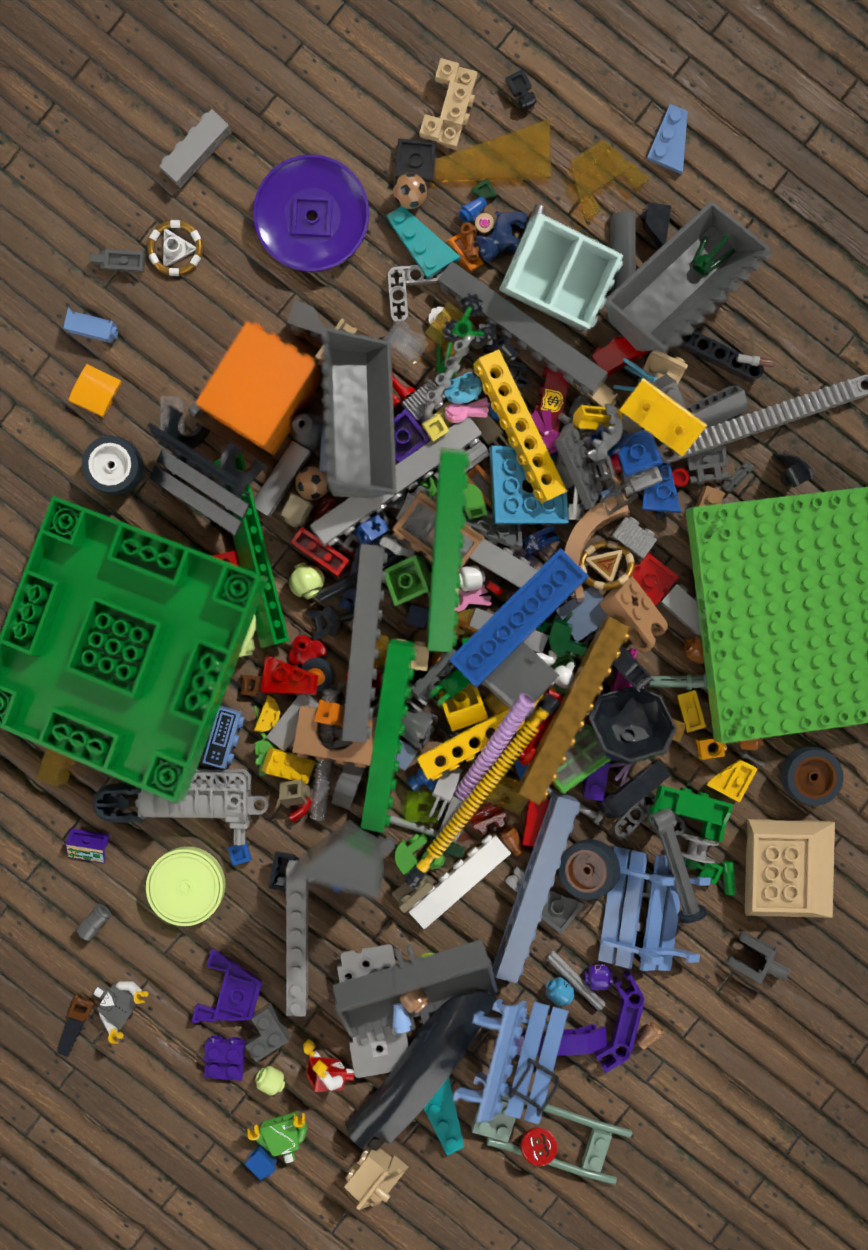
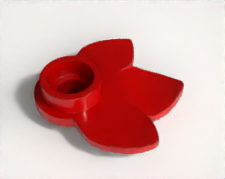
[289,635,327,665]

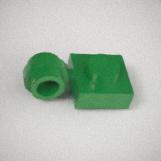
[685,858,724,885]

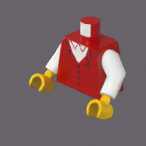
[303,1039,354,1092]

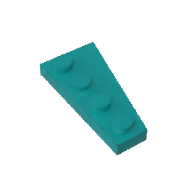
[424,1077,464,1156]

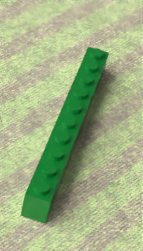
[214,454,289,648]
[361,639,417,833]

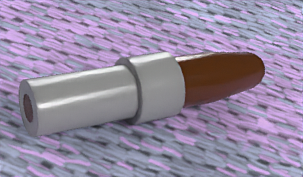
[736,354,775,367]

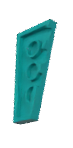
[386,207,460,279]

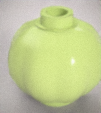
[289,562,325,599]

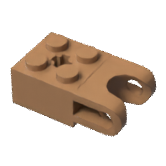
[599,576,668,652]

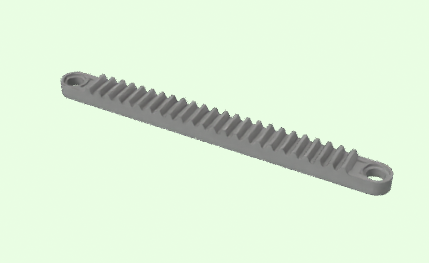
[658,375,868,463]

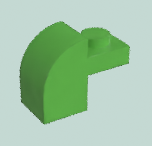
[463,483,488,519]
[395,833,427,874]

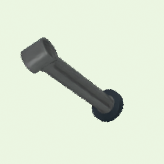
[649,808,707,923]

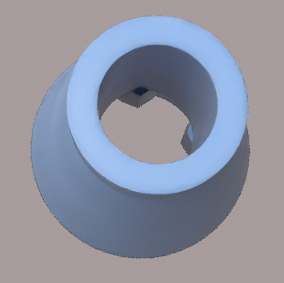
[393,1003,412,1033]

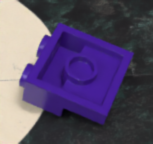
[204,1035,246,1081]

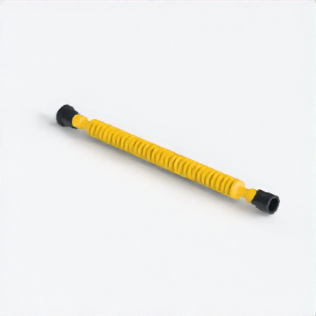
[404,693,561,888]

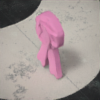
[445,398,490,423]
[455,584,492,612]

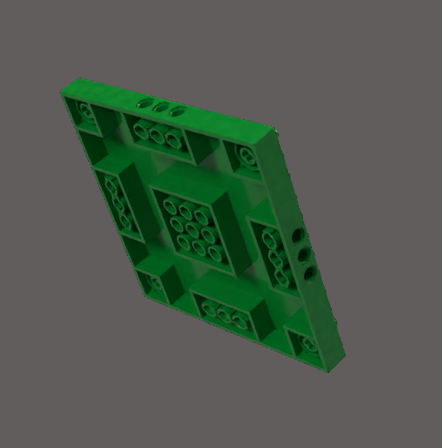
[0,496,268,803]

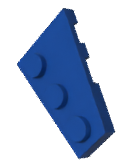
[642,453,681,513]

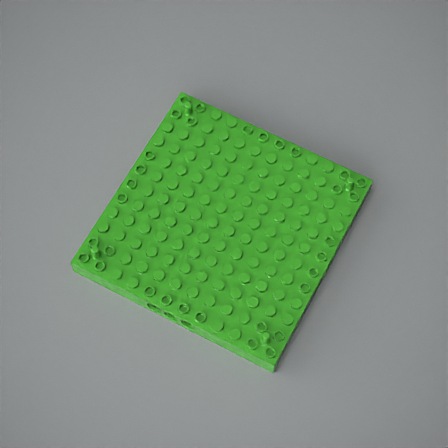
[686,487,868,743]

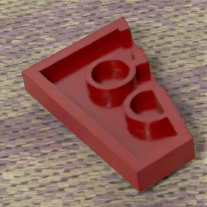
[260,655,318,695]

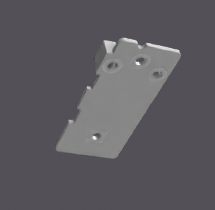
[337,944,409,1078]

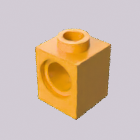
[695,736,727,760]

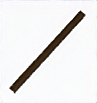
[454,823,502,862]

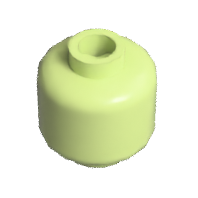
[255,1066,285,1096]

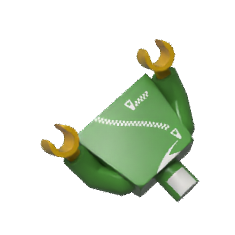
[247,1112,308,1163]

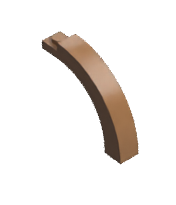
[565,493,629,603]

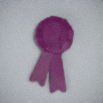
[530,410,560,454]

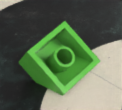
[382,555,431,606]

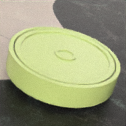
[146,846,225,926]

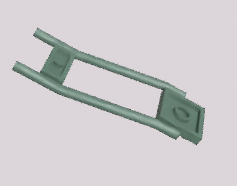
[471,1094,632,1185]

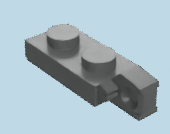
[90,249,145,273]

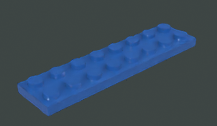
[449,549,589,687]

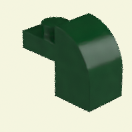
[549,618,586,657]

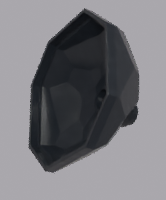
[589,686,677,764]

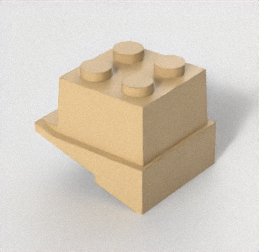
[344,1147,408,1210]

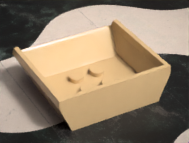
[745,819,835,918]

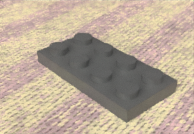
[555,423,603,510]

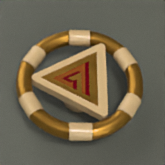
[579,541,635,590]

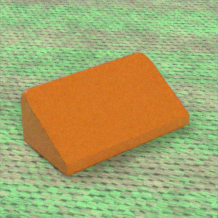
[445,233,484,274]

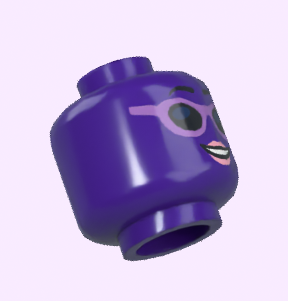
[584,964,613,990]

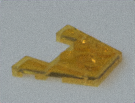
[570,139,650,221]

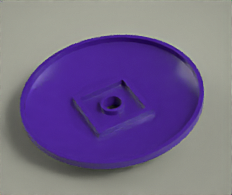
[253,155,369,272]

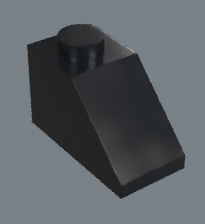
[641,202,671,249]

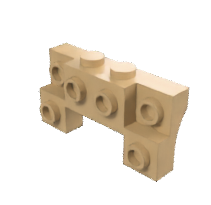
[420,58,478,150]

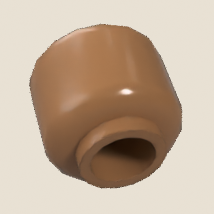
[400,988,428,1014]

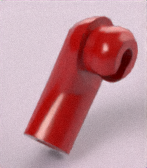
[289,797,312,822]

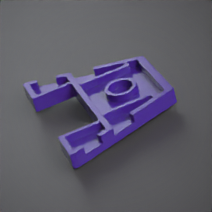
[192,948,263,1023]

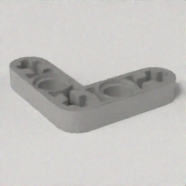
[388,265,443,324]

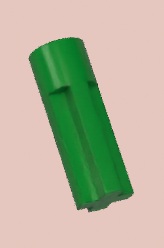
[722,860,737,895]

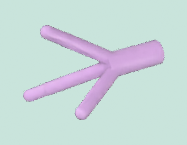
[609,762,636,787]

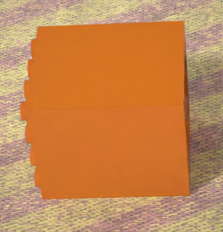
[195,321,322,456]

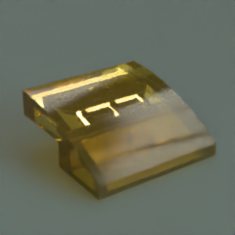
[425,301,477,357]

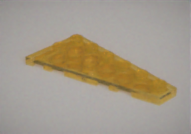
[435,119,551,182]

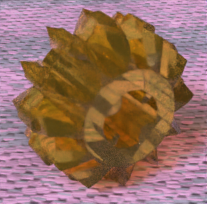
[373,635,389,667]

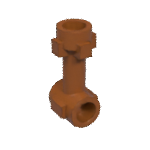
[460,222,480,260]

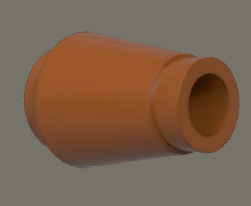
[500,826,524,856]

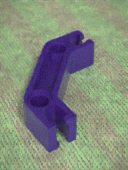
[594,970,645,1073]
[515,1024,607,1056]

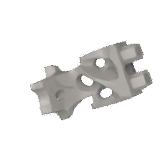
[379,486,437,558]

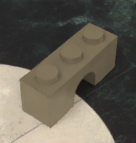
[281,494,315,529]

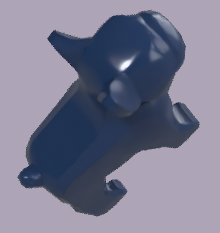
[475,211,527,262]

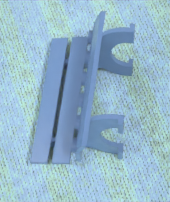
[598,846,711,971]
[453,999,569,1124]

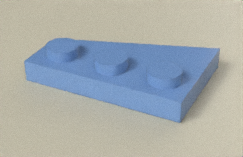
[646,104,688,174]

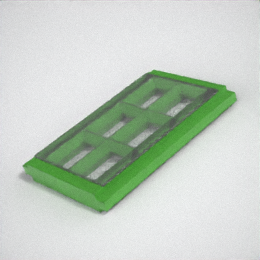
[553,723,611,794]

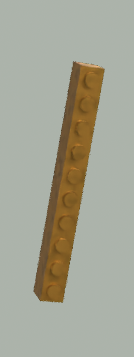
[515,617,630,804]

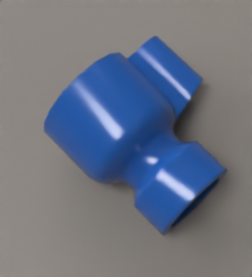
[407,768,439,792]

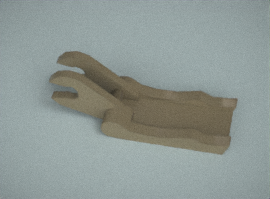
[470,414,510,446]

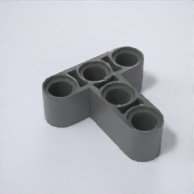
[331,762,364,810]

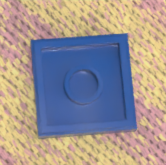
[617,429,663,477]

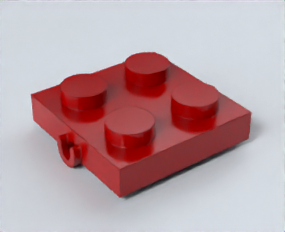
[632,553,679,606]

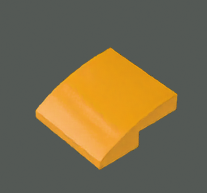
[68,364,122,418]

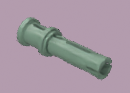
[649,673,708,690]

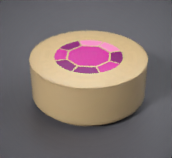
[475,213,494,234]

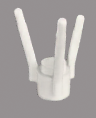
[568,488,585,520]

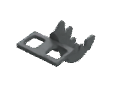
[586,403,623,482]

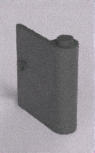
[482,642,560,719]

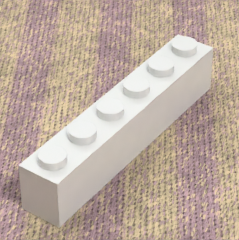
[409,833,511,929]

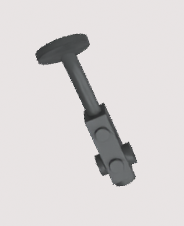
[555,395,592,488]

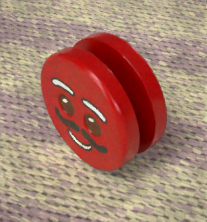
[520,1128,557,1166]

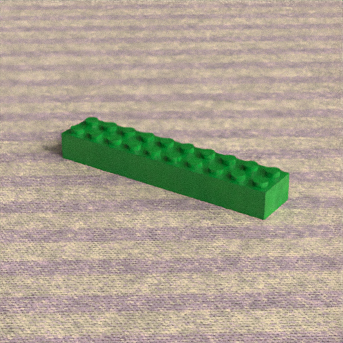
[427,447,470,652]

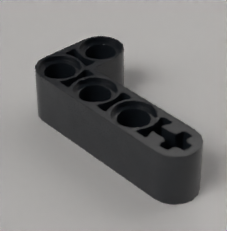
[596,758,671,819]

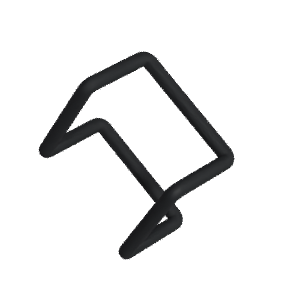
[508,1058,559,1117]

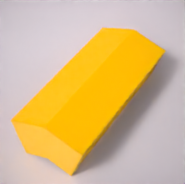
[572,405,623,430]

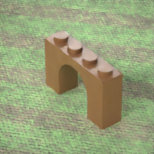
[293,705,377,768]

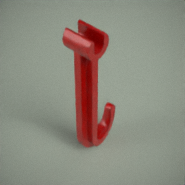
[519,688,564,766]

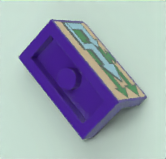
[65,828,110,863]

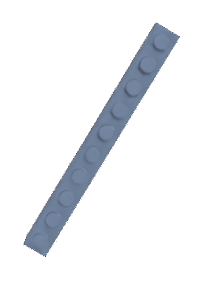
[492,791,580,983]

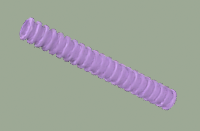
[454,694,535,801]

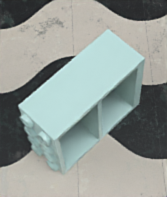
[499,213,623,330]

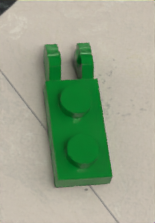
[429,668,471,707]

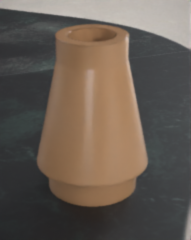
[637,1021,665,1050]

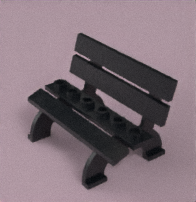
[147,404,268,536]

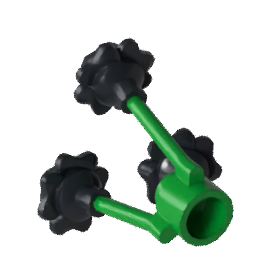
[442,293,497,346]

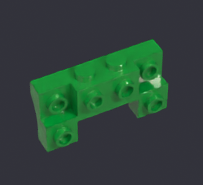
[647,785,733,842]

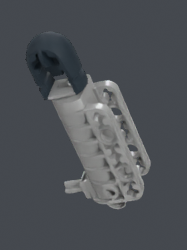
[93,768,269,845]

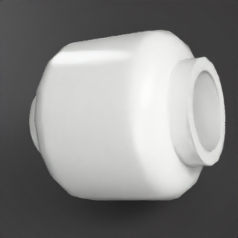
[459,565,485,592]

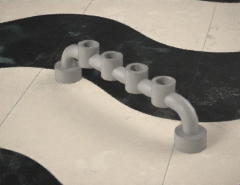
[423,335,483,423]

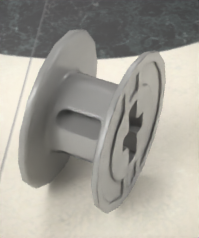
[680,834,719,863]

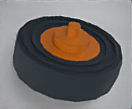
[301,658,334,692]

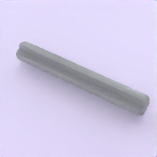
[547,951,606,1011]

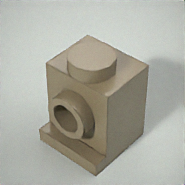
[279,779,310,808]

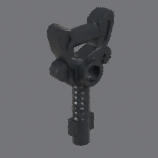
[307,606,355,640]

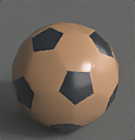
[393,173,427,209]
[295,466,329,501]

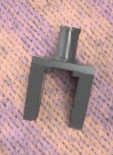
[726,931,790,984]

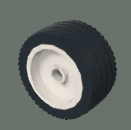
[82,436,144,495]

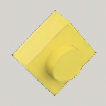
[422,414,449,441]

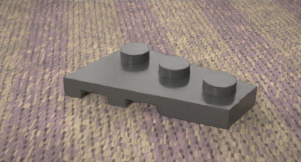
[463,510,522,551]

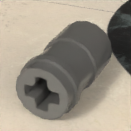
[76,904,112,941]

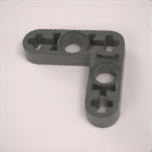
[613,792,686,838]

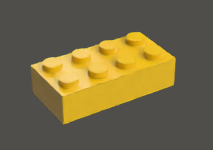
[261,747,316,784]

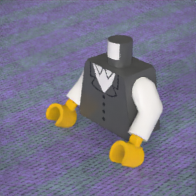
[93,981,148,1044]

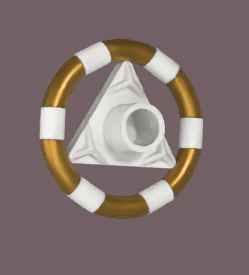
[147,220,203,276]

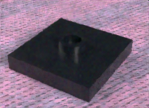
[395,138,437,182]

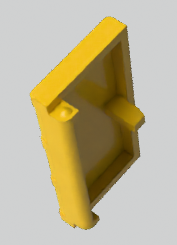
[619,378,707,457]

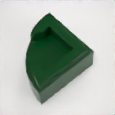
[471,179,498,200]

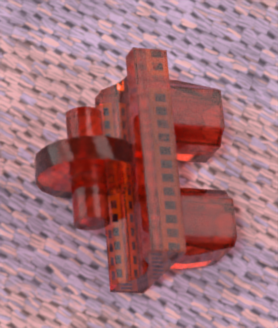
[471,801,507,835]

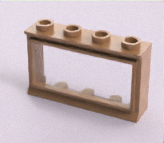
[393,490,484,572]

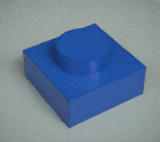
[228,841,252,866]

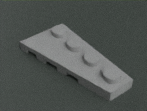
[622,415,663,496]

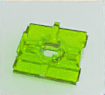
[405,791,440,823]

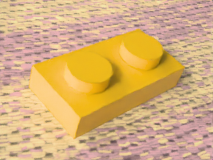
[676,690,706,733]

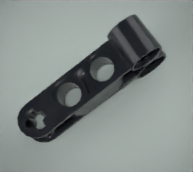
[585,635,655,694]

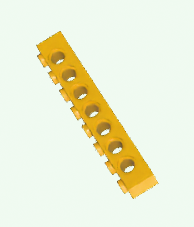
[473,350,567,504]
[416,685,559,780]

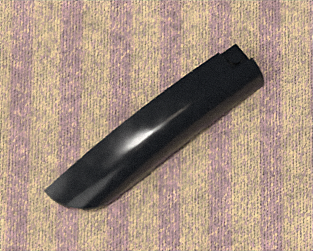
[345,991,496,1151]

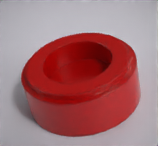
[672,468,689,488]
[485,580,505,596]

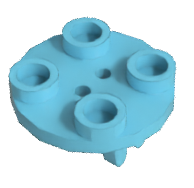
[444,372,482,404]

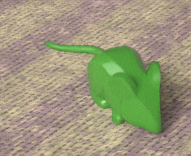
[254,706,276,777]

